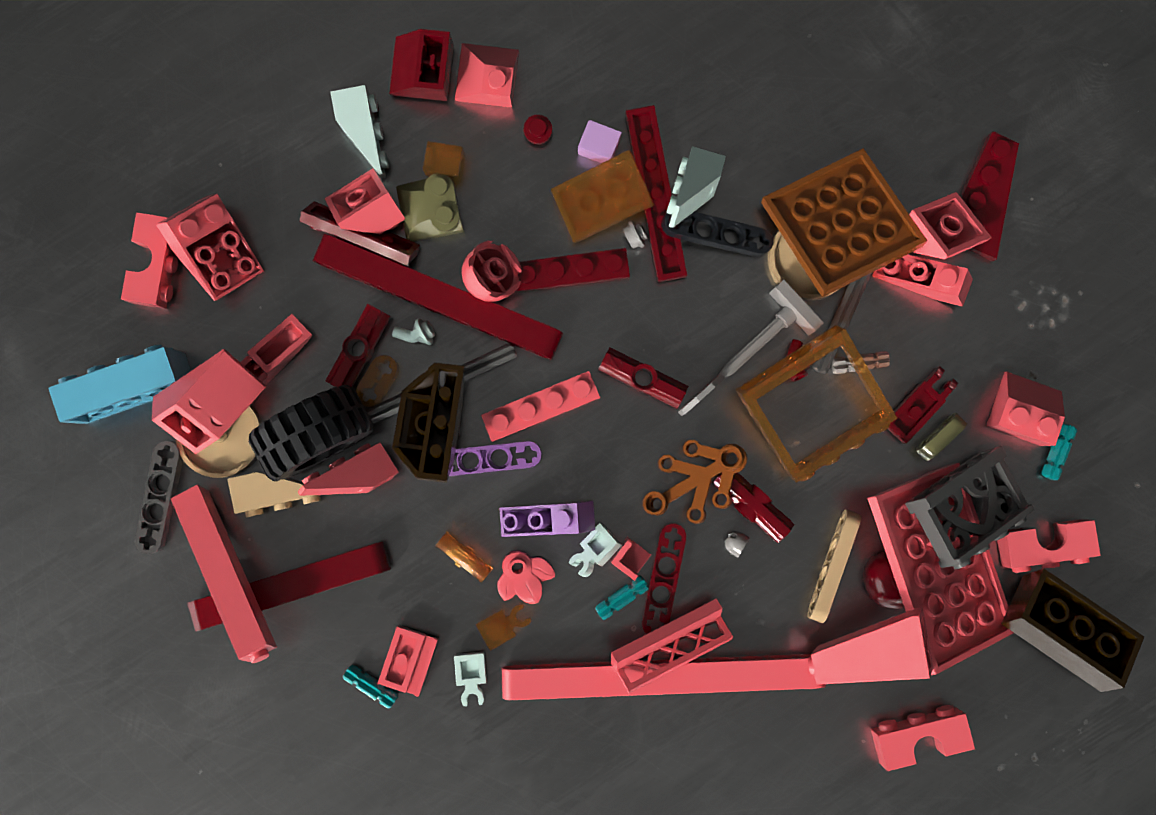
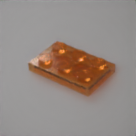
[551,150,654,243]

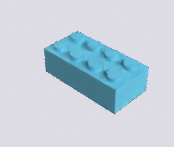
[48,345,191,424]

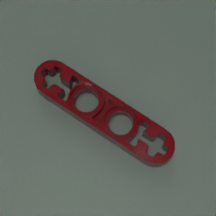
[641,523,686,634]

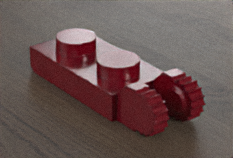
[882,366,958,444]

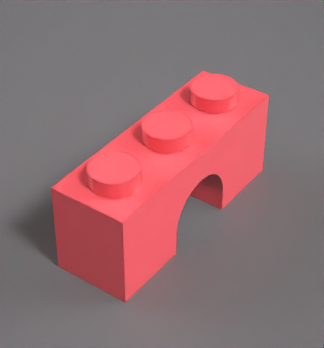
[121,212,178,309]
[997,519,1101,573]
[871,705,975,771]

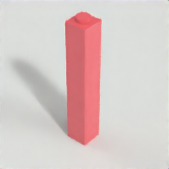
[170,484,277,663]

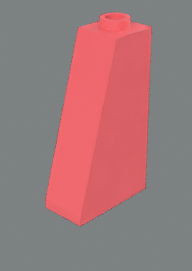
[808,608,933,685]

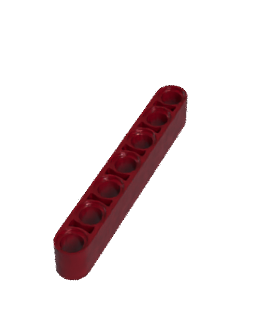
[187,541,391,632]

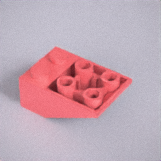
[156,194,264,301]
[152,349,266,454]

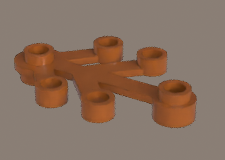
[643,440,747,524]

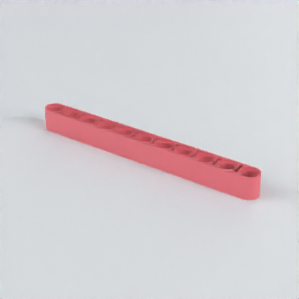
[501,654,826,700]

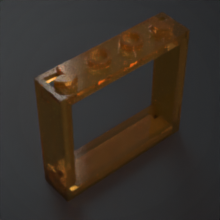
[735,325,897,483]

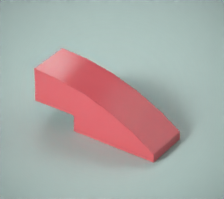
[240,314,312,385]

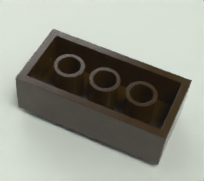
[1001,568,1144,692]

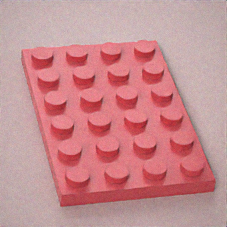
[867,463,1014,675]

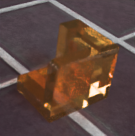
[423,141,465,177]

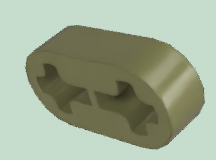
[916,413,967,462]

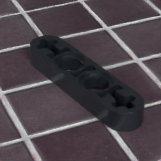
[661,212,773,257]

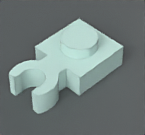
[569,523,622,577]
[454,651,487,706]

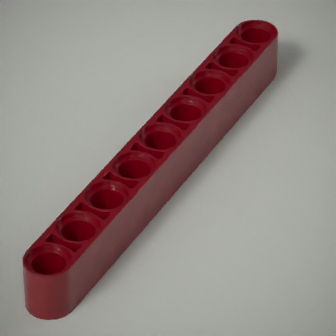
[312,234,563,360]

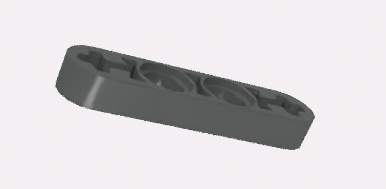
[135,441,183,554]

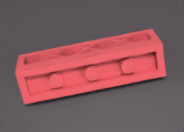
[611,599,733,694]

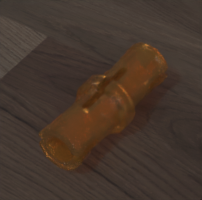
[435,532,493,583]

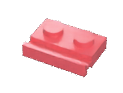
[378,625,439,697]

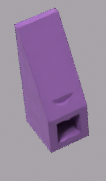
[499,501,595,537]

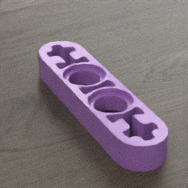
[449,441,542,476]

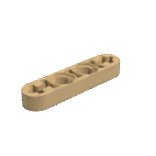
[807,509,861,623]

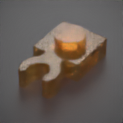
[476,603,532,651]

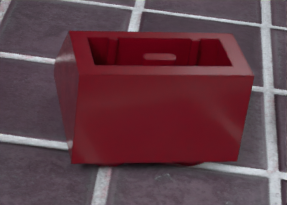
[389,29,454,101]

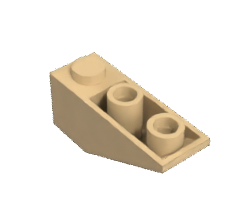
[227,472,321,518]

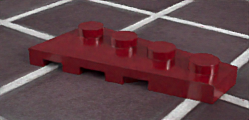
[960,131,1019,261]

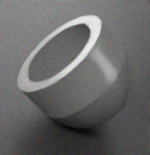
[725,532,750,558]

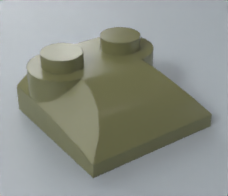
[396,173,464,242]

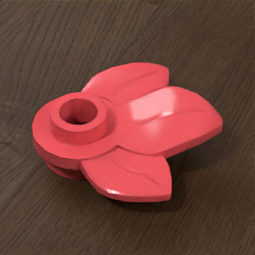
[497,551,555,604]

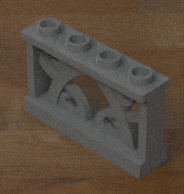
[905,446,1034,569]

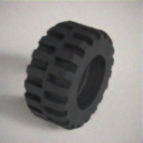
[248,385,373,482]

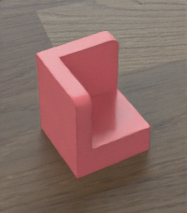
[610,536,651,581]

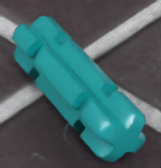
[1042,424,1077,480]
[595,576,649,620]
[343,665,398,708]

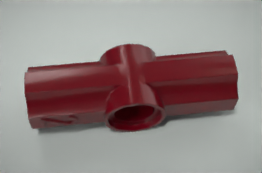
[325,304,391,387]
[598,347,689,409]
[711,472,795,543]

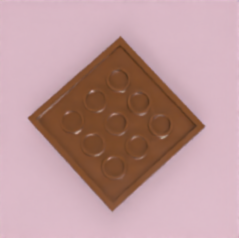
[761,148,927,297]

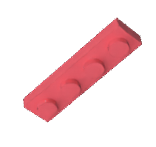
[481,371,600,442]

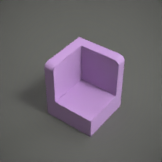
[578,120,622,167]

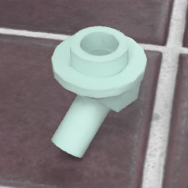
[392,318,435,345]

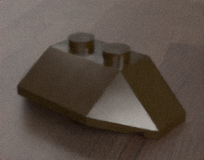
[392,363,465,483]

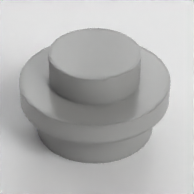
[623,220,648,249]

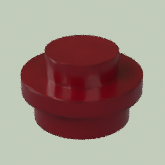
[523,115,552,144]

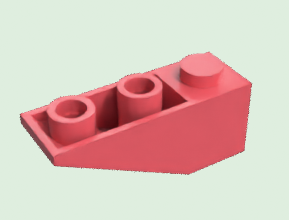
[872,254,973,307]
[298,442,399,496]

